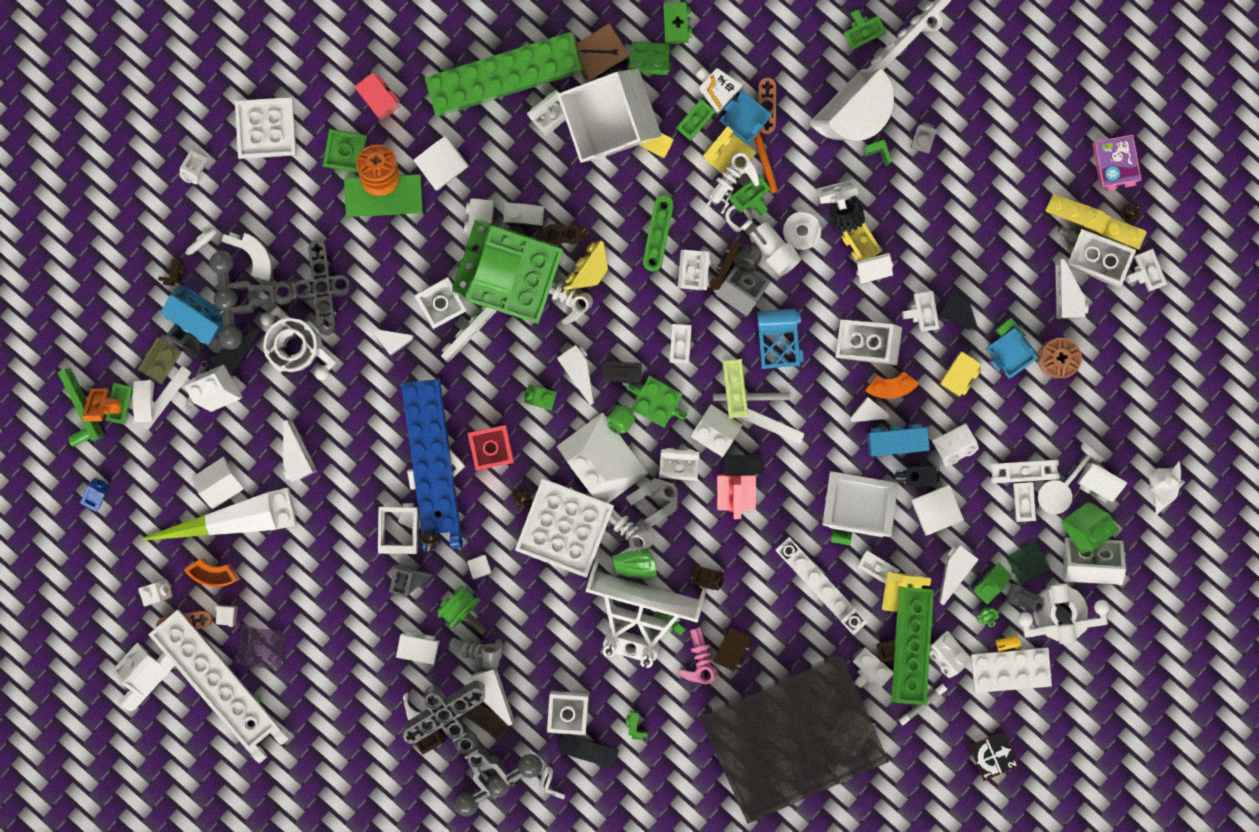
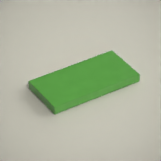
[344,175,423,217]

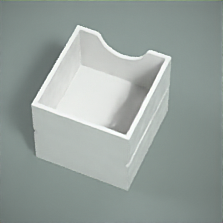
[557,69,662,163]

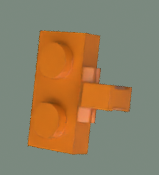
[82,388,122,421]

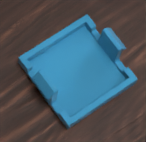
[719,90,773,145]
[986,326,1040,379]

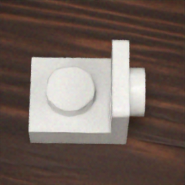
[180,150,208,184]

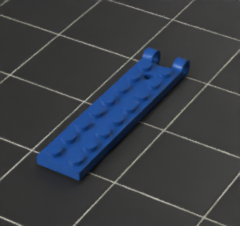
[401,379,463,552]

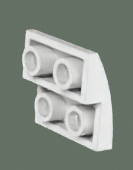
[414,136,469,191]
[911,485,964,536]

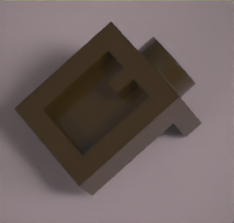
[691,565,724,591]
[876,639,896,663]

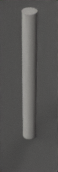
[713,393,790,401]

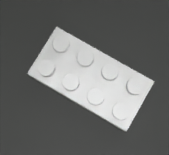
[971,647,1052,693]

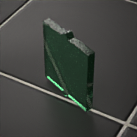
[1005,540,1050,585]

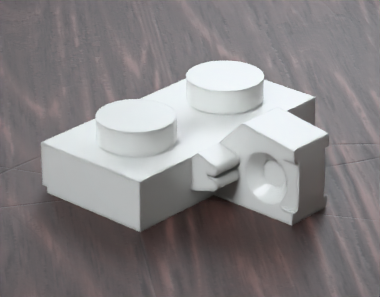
[817,179,859,210]
[1126,249,1167,292]
[901,291,940,332]
[853,647,893,688]

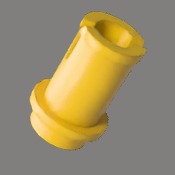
[996,634,1021,652]

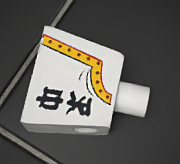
[695,67,743,114]

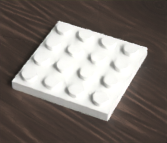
[515,478,614,578]

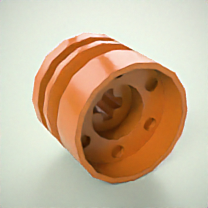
[356,145,400,196]

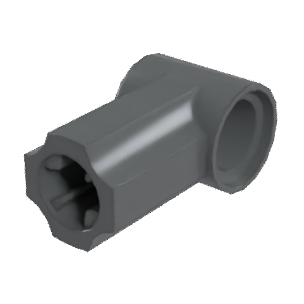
[1005,583,1045,613]

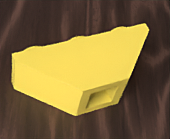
[563,241,608,290]

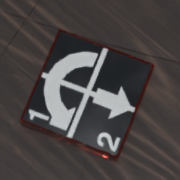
[968,731,1019,781]

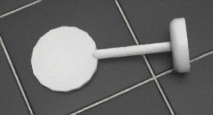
[1038,442,1105,514]

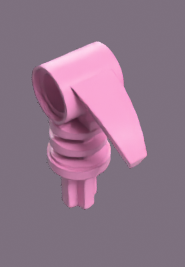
[679,628,718,684]

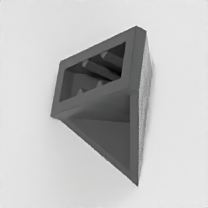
[165,324,203,358]
[389,564,434,598]

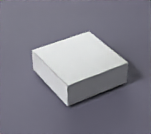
[467,555,492,579]

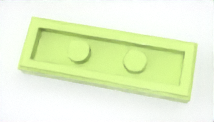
[722,359,748,418]

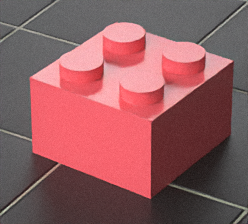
[355,73,400,121]
[468,425,515,471]

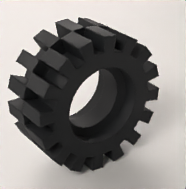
[829,199,865,232]

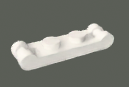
[989,460,1060,483]

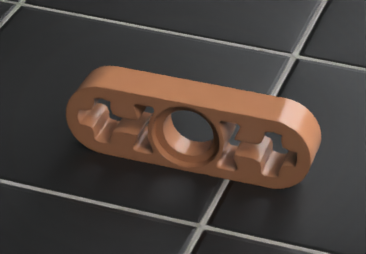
[758,78,776,134]
[156,611,213,630]

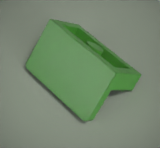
[863,140,892,166]

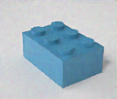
[867,424,930,456]

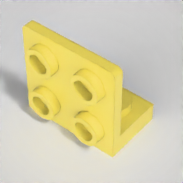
[703,126,756,174]
[882,572,931,612]

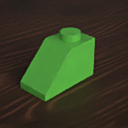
[971,562,1012,604]

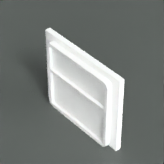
[822,471,898,537]

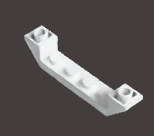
[776,537,868,635]

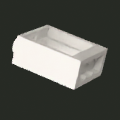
[378,503,419,554]

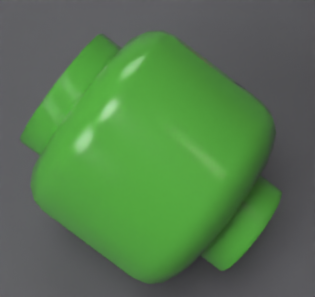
[607,405,635,434]

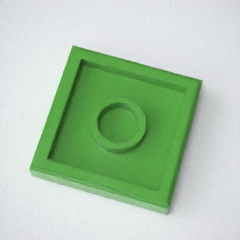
[323,129,368,173]

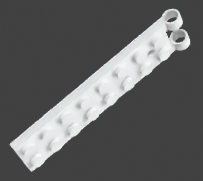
[148,609,289,763]

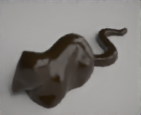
[509,224,588,247]

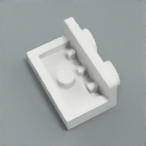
[527,90,566,137]
[678,250,711,290]
[932,423,979,467]
[659,448,699,481]
[930,631,972,678]

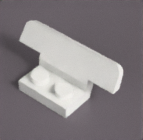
[112,643,175,711]

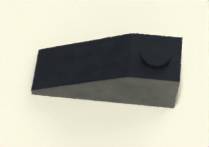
[210,329,262,379]
[558,734,619,768]

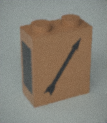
[577,23,630,82]

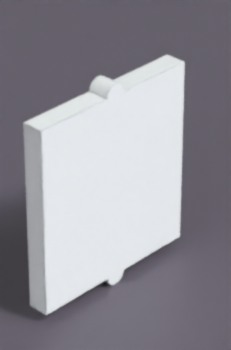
[856,253,893,284]

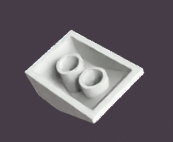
[1067,229,1136,288]
[1055,259,1088,319]
[836,320,902,365]
[283,420,317,482]
[470,668,514,726]

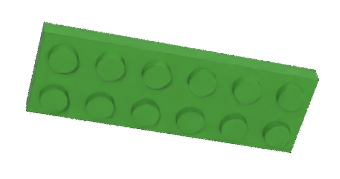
[891,586,934,705]

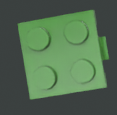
[627,41,671,75]

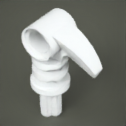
[709,153,759,204]
[549,282,593,325]
[609,510,653,554]

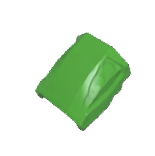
[612,548,657,578]

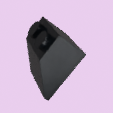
[938,291,978,331]

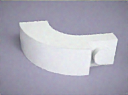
[222,232,273,282]

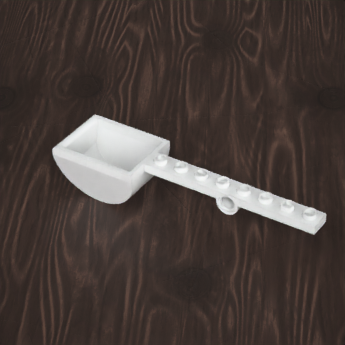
[810,0,951,141]

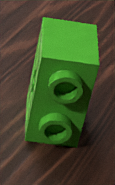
[663,2,692,44]

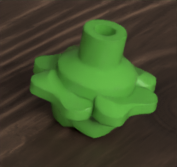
[977,607,999,627]

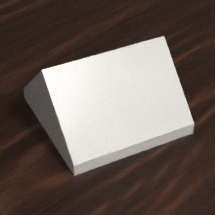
[414,277,467,329]
[192,457,245,510]

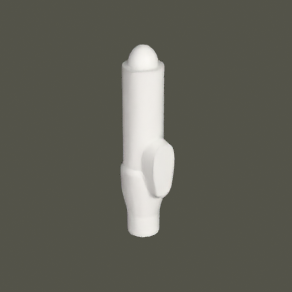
[186,228,217,255]

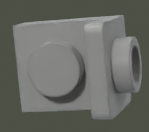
[911,123,937,154]

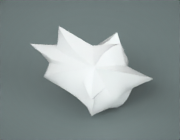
[1148,462,1185,516]

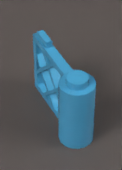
[757,308,804,369]

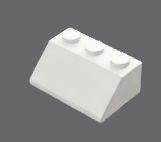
[1063,537,1126,585]

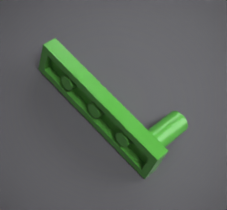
[58,368,105,447]

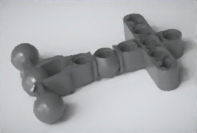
[209,240,350,349]
[403,681,542,817]

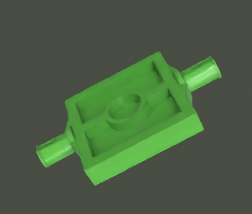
[627,376,687,428]

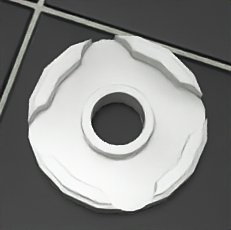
[783,211,821,250]

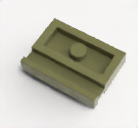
[138,337,182,384]

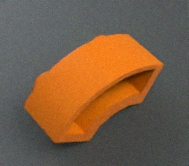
[864,372,919,399]
[184,558,240,587]

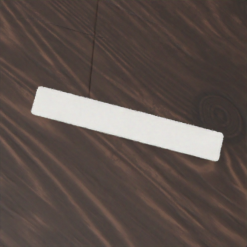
[140,366,191,430]
[740,409,804,444]

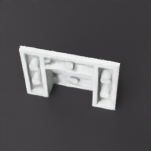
[557,412,648,503]

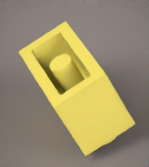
[939,351,981,396]

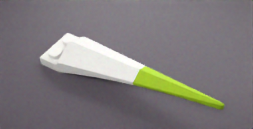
[143,488,297,540]

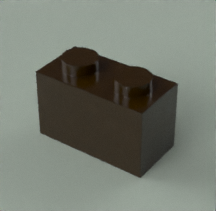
[713,626,752,672]

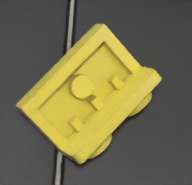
[841,223,882,261]

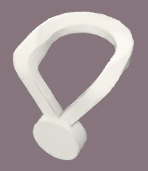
[725,205,753,232]
[539,767,565,799]

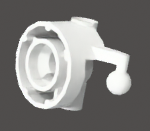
[260,305,336,381]
[1018,583,1110,644]

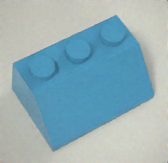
[160,285,223,345]

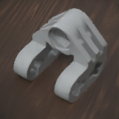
[626,478,678,529]

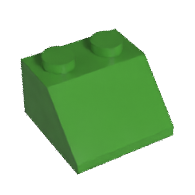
[1061,502,1119,554]

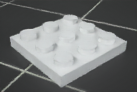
[235,97,297,159]

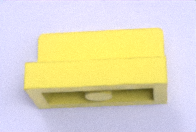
[639,133,673,158]

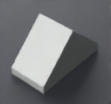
[374,329,414,355]
[850,397,890,422]

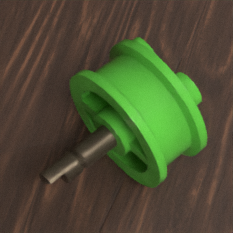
[437,585,487,635]

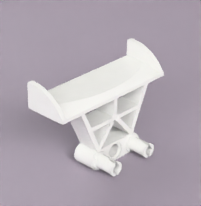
[586,558,707,668]

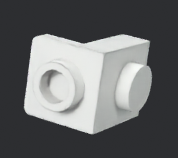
[138,579,172,606]

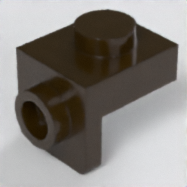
[158,259,185,286]

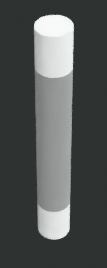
[898,684,947,725]

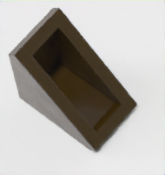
[415,728,447,755]

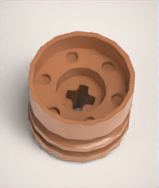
[1037,338,1082,378]

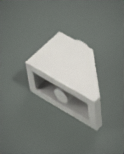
[503,203,544,226]

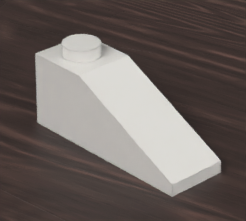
[557,345,594,405]
[939,545,979,605]

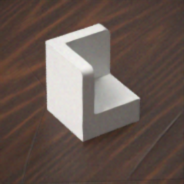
[215,605,238,627]

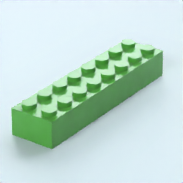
[425,32,585,116]

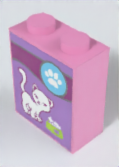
[1092,135,1141,191]

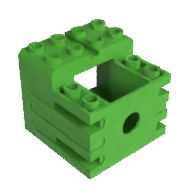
[452,218,563,324]

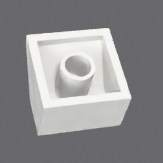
[184,364,242,412]
[690,404,743,457]
[1076,463,1127,503]
[547,691,589,735]

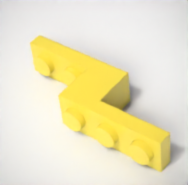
[1046,194,1147,250]

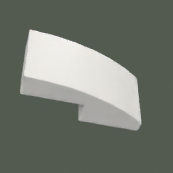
[133,380,156,422]

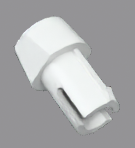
[750,222,801,276]

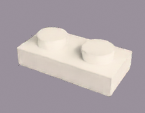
[670,324,692,364]
[1013,482,1036,522]
[856,550,900,584]

